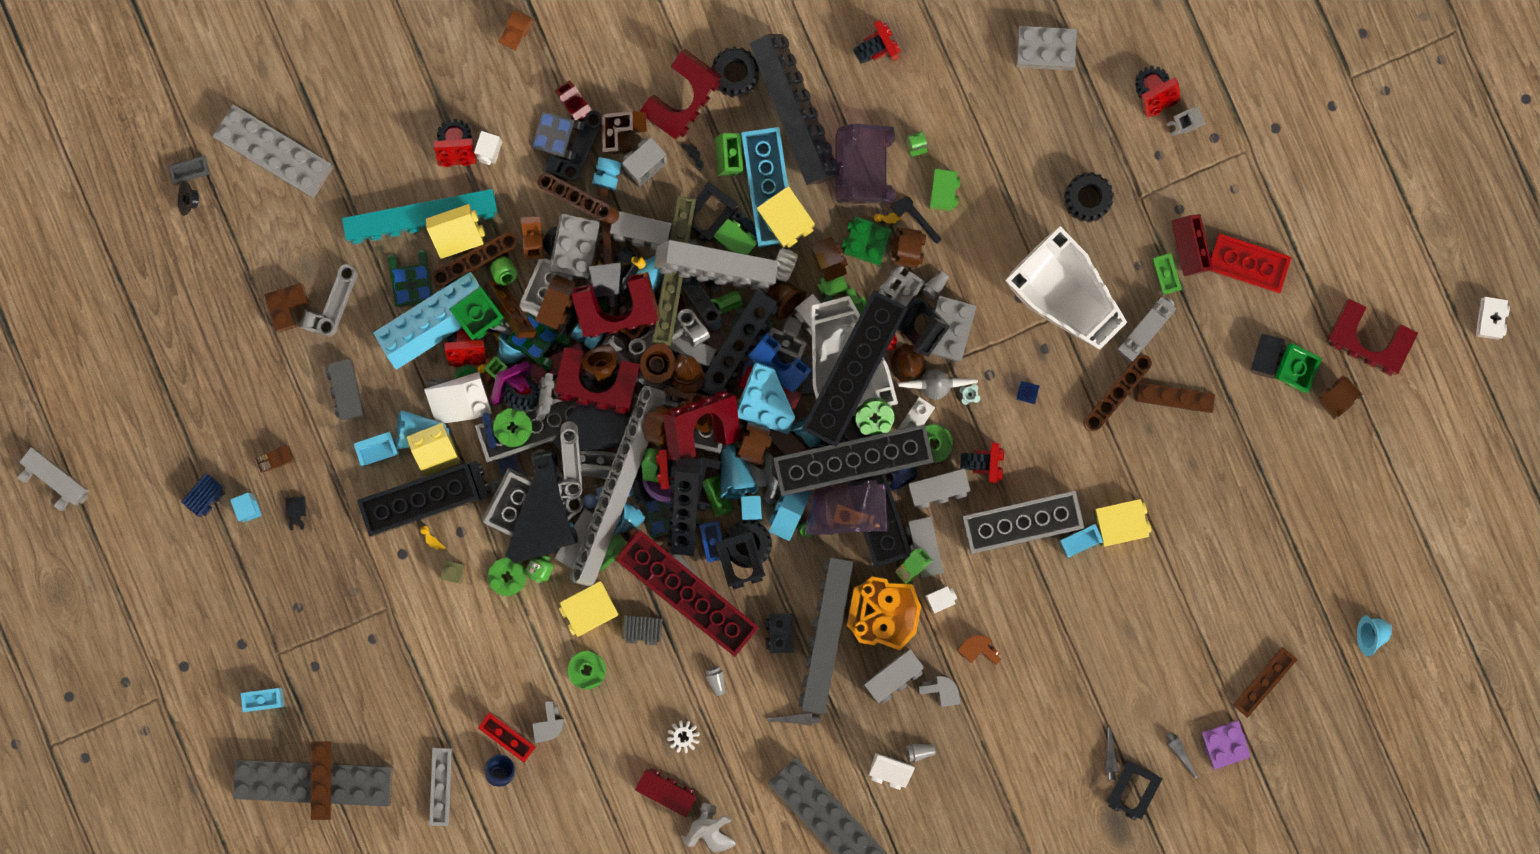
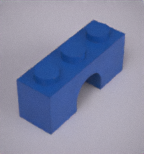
[749,333,812,392]

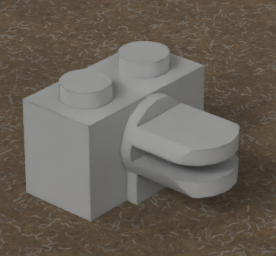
[768,317,807,363]

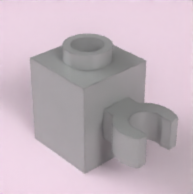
[1167,107,1206,136]

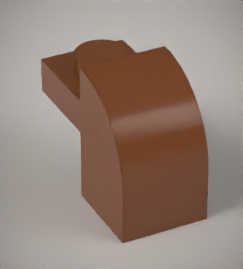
[498,10,534,51]
[521,216,544,260]
[957,635,1001,665]

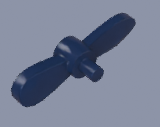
[482,413,496,449]

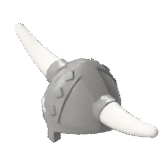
[898,368,978,400]

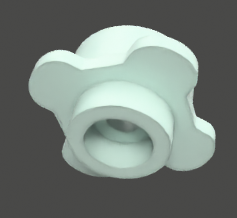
[959,384,980,405]

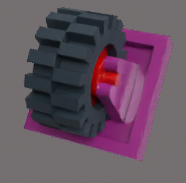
[490,361,540,412]

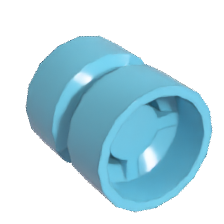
[592,157,622,190]
[571,323,606,350]

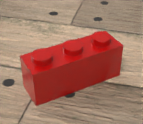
[478,712,537,763]

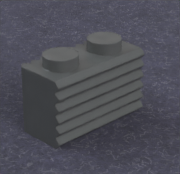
[622,616,663,645]

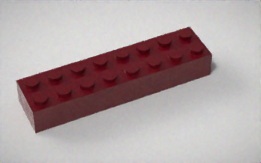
[614,529,759,657]

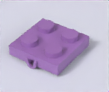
[1201,720,1251,770]

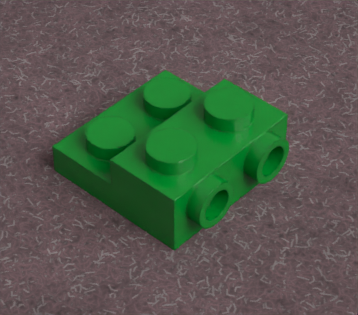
[841,217,891,266]
[449,286,504,340]
[1275,343,1322,393]

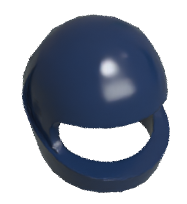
[885,467,918,491]
[483,754,515,787]

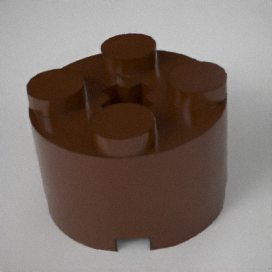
[892,227,926,268]
[1318,375,1363,420]
[643,406,670,450]
[734,421,772,465]

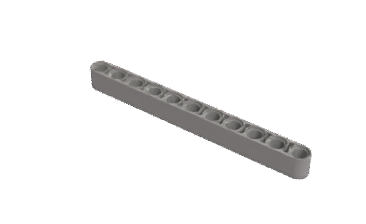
[570,386,665,586]

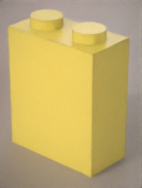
[757,186,815,248]
[426,204,485,259]
[407,422,460,477]
[1094,499,1151,547]
[559,581,619,637]

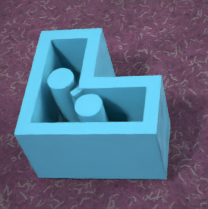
[768,491,812,541]

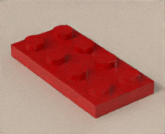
[1210,233,1292,294]

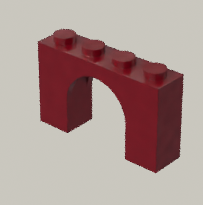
[640,49,722,140]
[571,272,660,338]
[1326,299,1418,376]
[554,348,641,414]
[663,391,741,460]

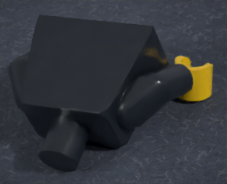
[588,256,646,308]

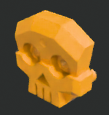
[847,576,921,650]

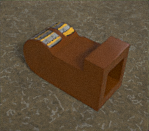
[255,445,295,473]

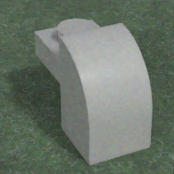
[918,676,961,707]
[532,701,564,743]

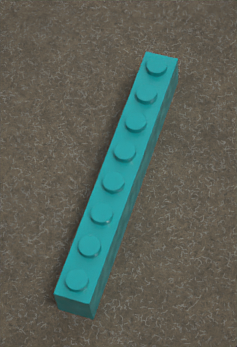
[342,189,498,245]

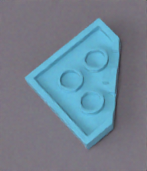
[737,362,795,434]

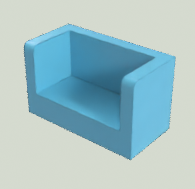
[354,432,399,466]
[230,493,262,523]
[741,496,762,521]
[1059,524,1103,558]
[241,688,285,712]

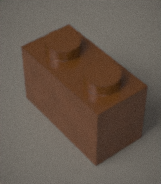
[811,237,848,282]

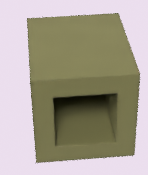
[441,561,466,584]

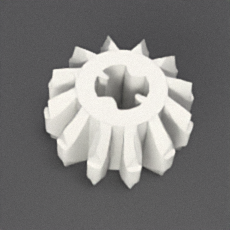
[775,248,798,282]
[667,720,700,753]

